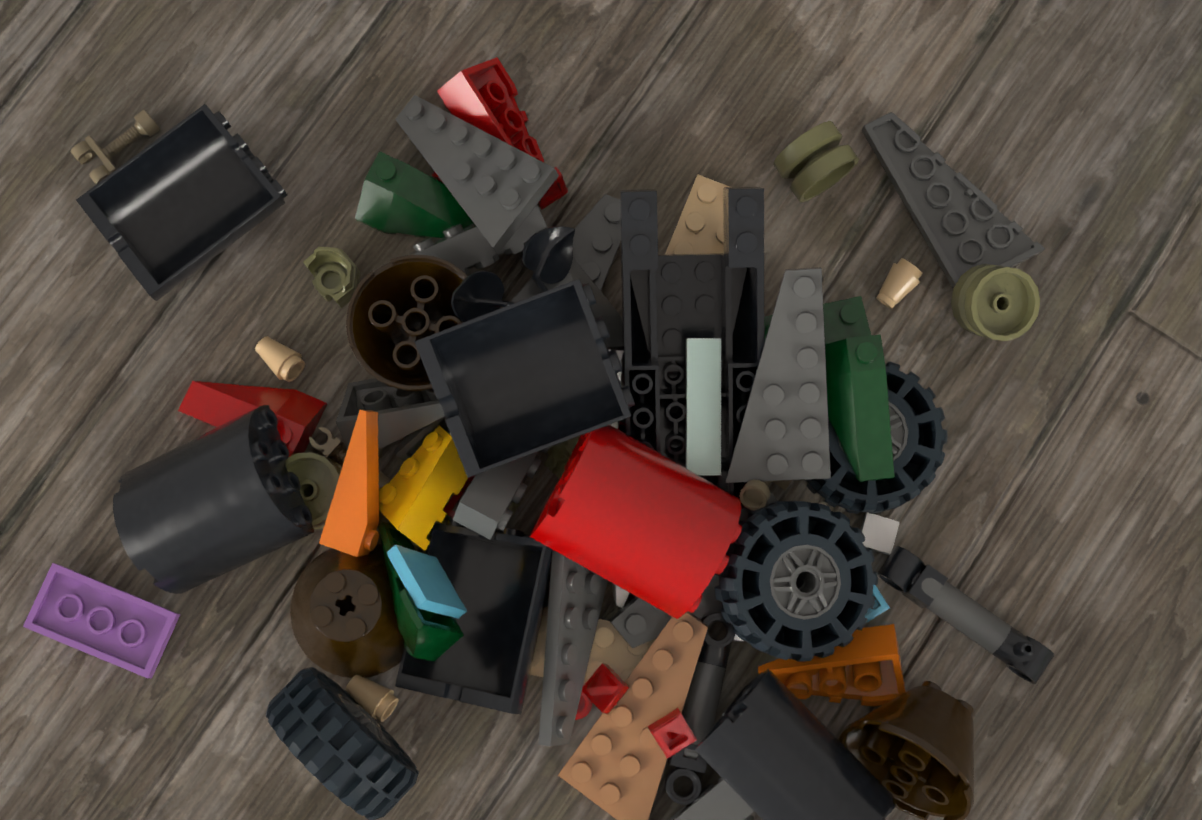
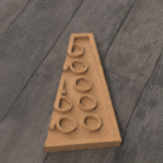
[558,611,708,820]

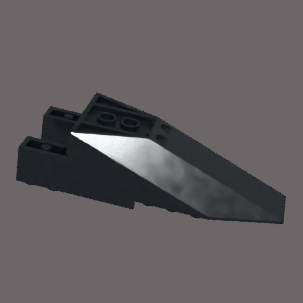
[620,187,765,505]

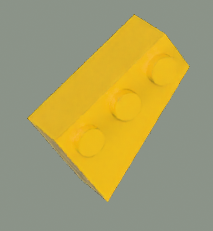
[379,425,468,551]

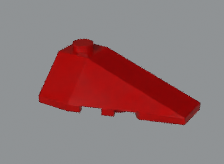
[437,57,545,163]
[178,381,327,457]

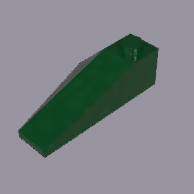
[355,151,474,238]
[825,334,895,482]
[378,522,464,661]

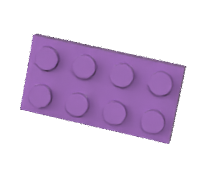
[23,563,180,679]

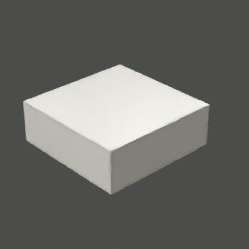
[861,512,900,555]

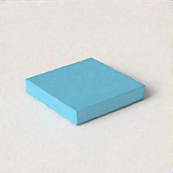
[387,545,467,619]

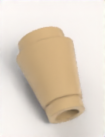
[876,258,922,309]
[255,336,305,382]
[345,675,399,722]

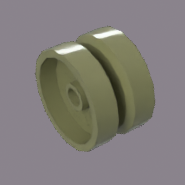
[773,121,860,202]
[951,264,1040,341]
[285,452,343,530]

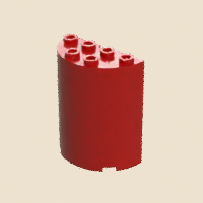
[530,424,743,619]

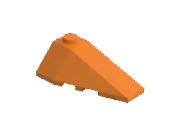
[319,410,379,557]
[758,624,906,706]

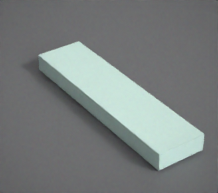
[686,338,721,475]

